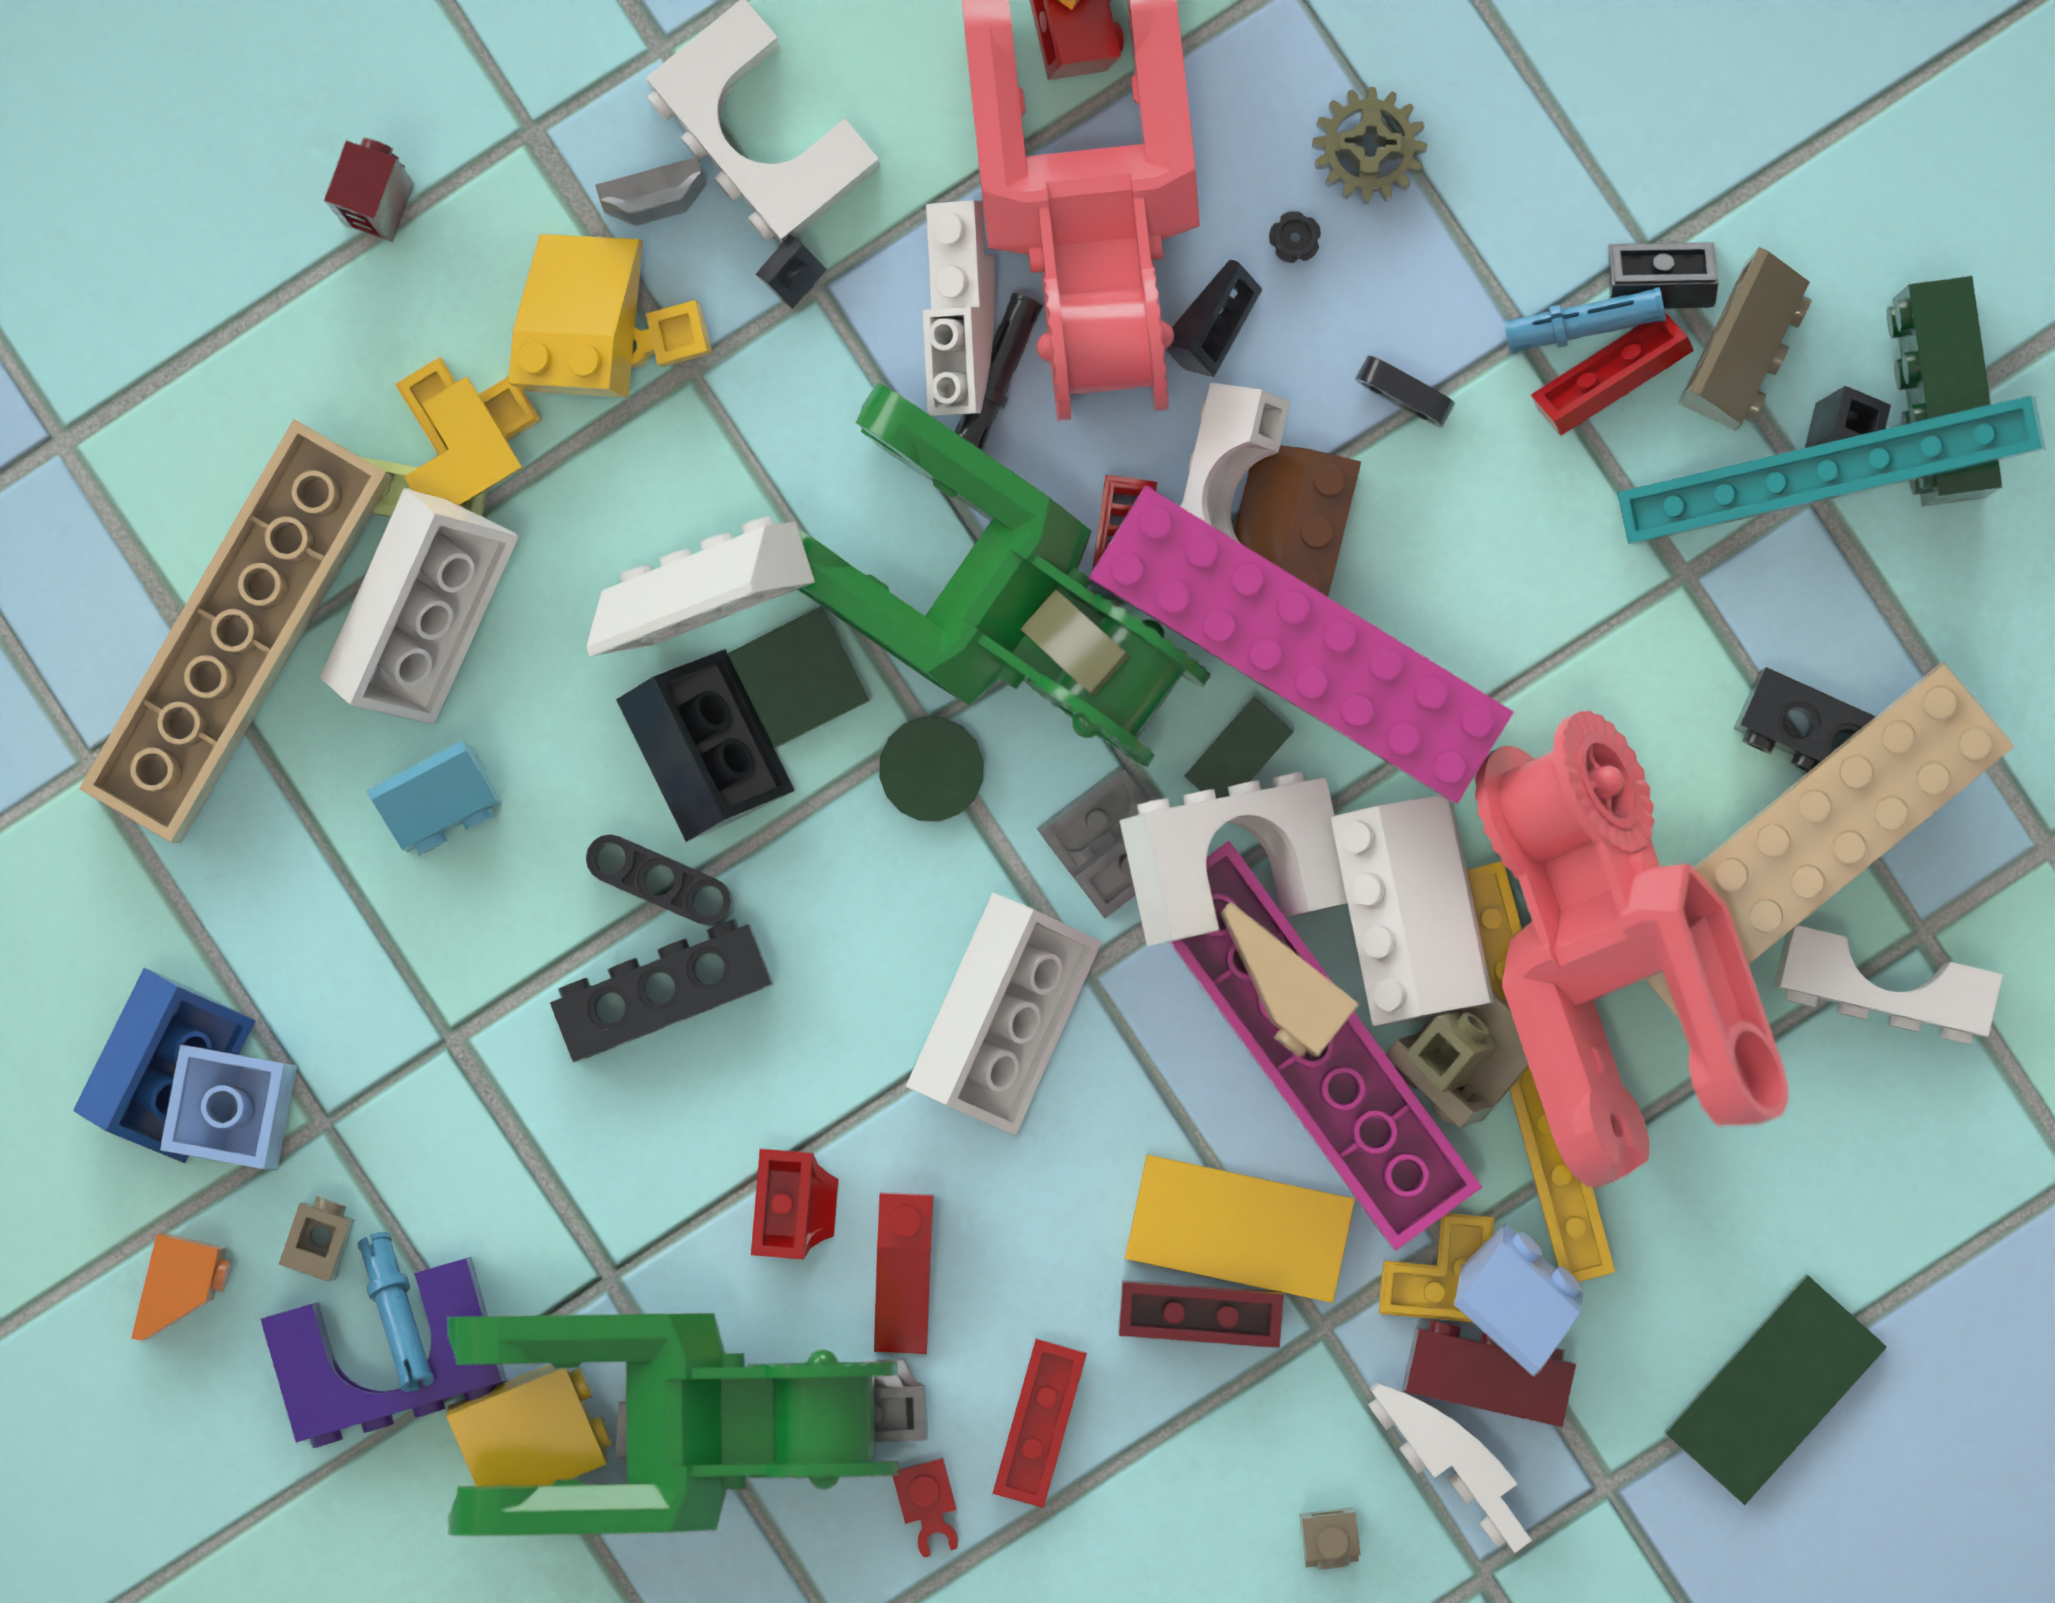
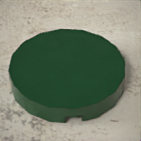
[879,717,984,822]

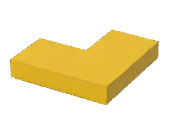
[395,357,542,455]
[404,376,523,506]
[1378,1213,1495,1323]

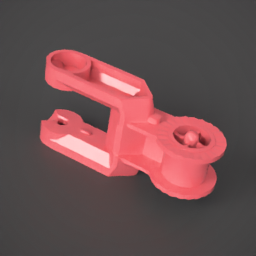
[962,0,1200,421]
[1474,711,1788,1188]

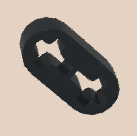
[1355,355,1455,427]

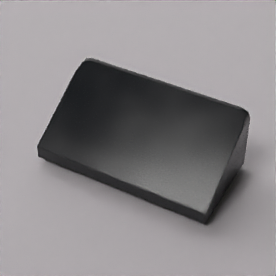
[1608,242,1718,309]

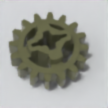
[1312,87,1427,204]

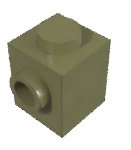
[1404,1010,1499,1092]

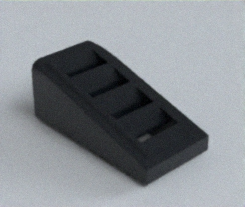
[1166,259,1262,377]

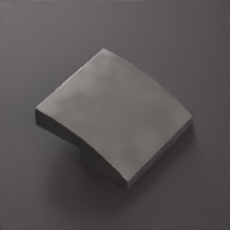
[1036,765,1149,919]

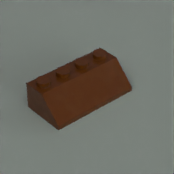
[1234,445,1361,597]

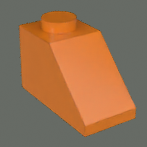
[131,1233,231,1341]

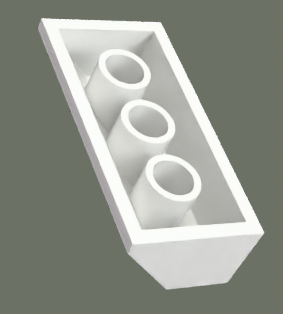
[320,488,519,725]
[586,516,815,657]
[1330,795,1494,1026]
[906,892,1102,1135]

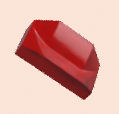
[751,1148,839,1260]

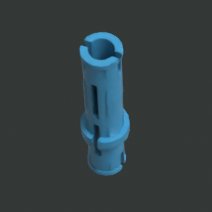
[1503,287,1666,354]
[357,1232,434,1391]

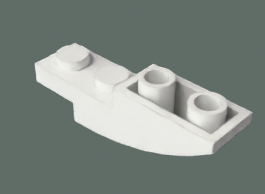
[922,200,995,416]
[1368,1382,1532,1553]

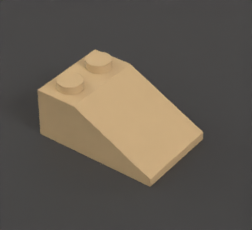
[1220,902,1359,1057]

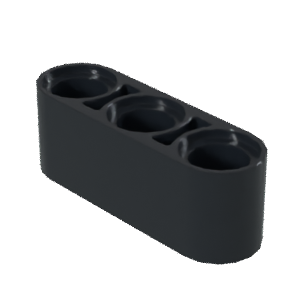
[586,834,734,926]

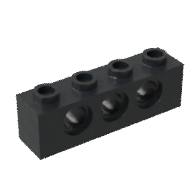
[1734,667,1935,814]
[550,919,774,1062]

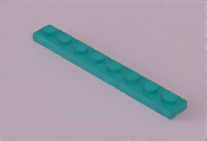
[1617,395,2046,544]

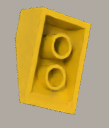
[508,234,643,398]

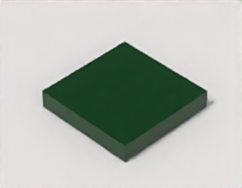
[727,606,870,749]

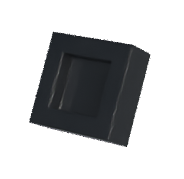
[756,235,827,309]

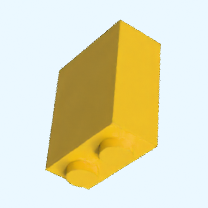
[446,1363,613,1485]

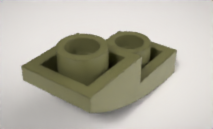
[1021,589,1130,696]

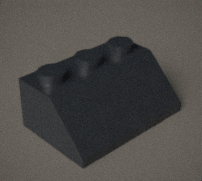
[616,649,795,842]

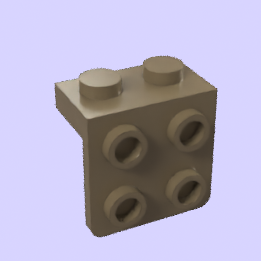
[1385,988,1529,1128]

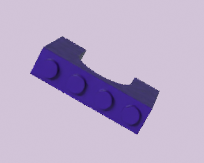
[260,1257,507,1448]

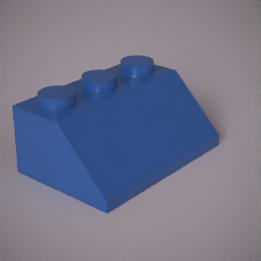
[73,967,256,1163]

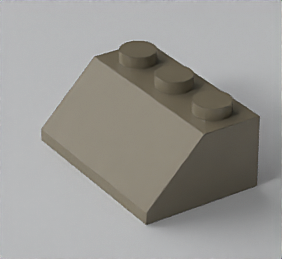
[1678,247,1812,431]

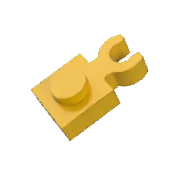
[631,300,712,368]

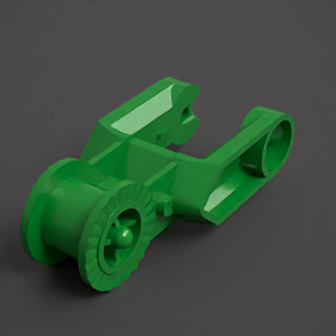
[785,383,1211,767]
[447,1313,899,1536]

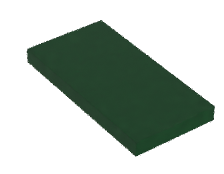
[1664,1274,1887,1505]

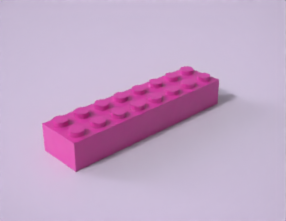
[1088,486,1514,804]
[1169,841,1482,1251]

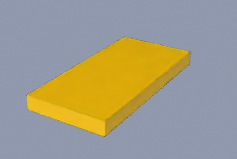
[1125,1154,1355,1303]

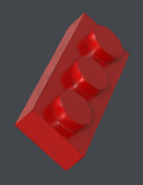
[1531,312,1694,436]
[992,1338,1087,1508]

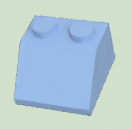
[160,1045,297,1170]
[1454,1224,1583,1376]

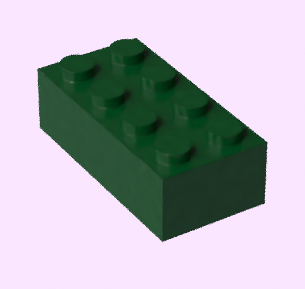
[1887,276,2002,507]

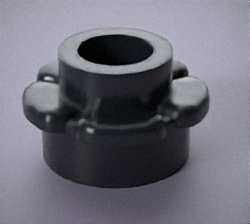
[1269,211,1321,263]

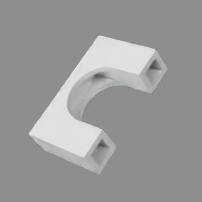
[646,0,880,244]
[1119,772,1348,946]

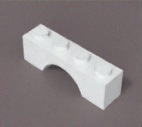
[1180,383,1290,543]
[1774,925,2003,1045]

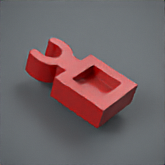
[892,1457,958,1558]

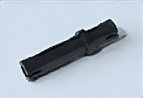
[954,293,1043,451]

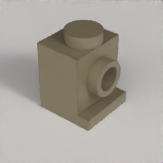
[279,1196,355,1281]
[1299,1507,1361,1569]

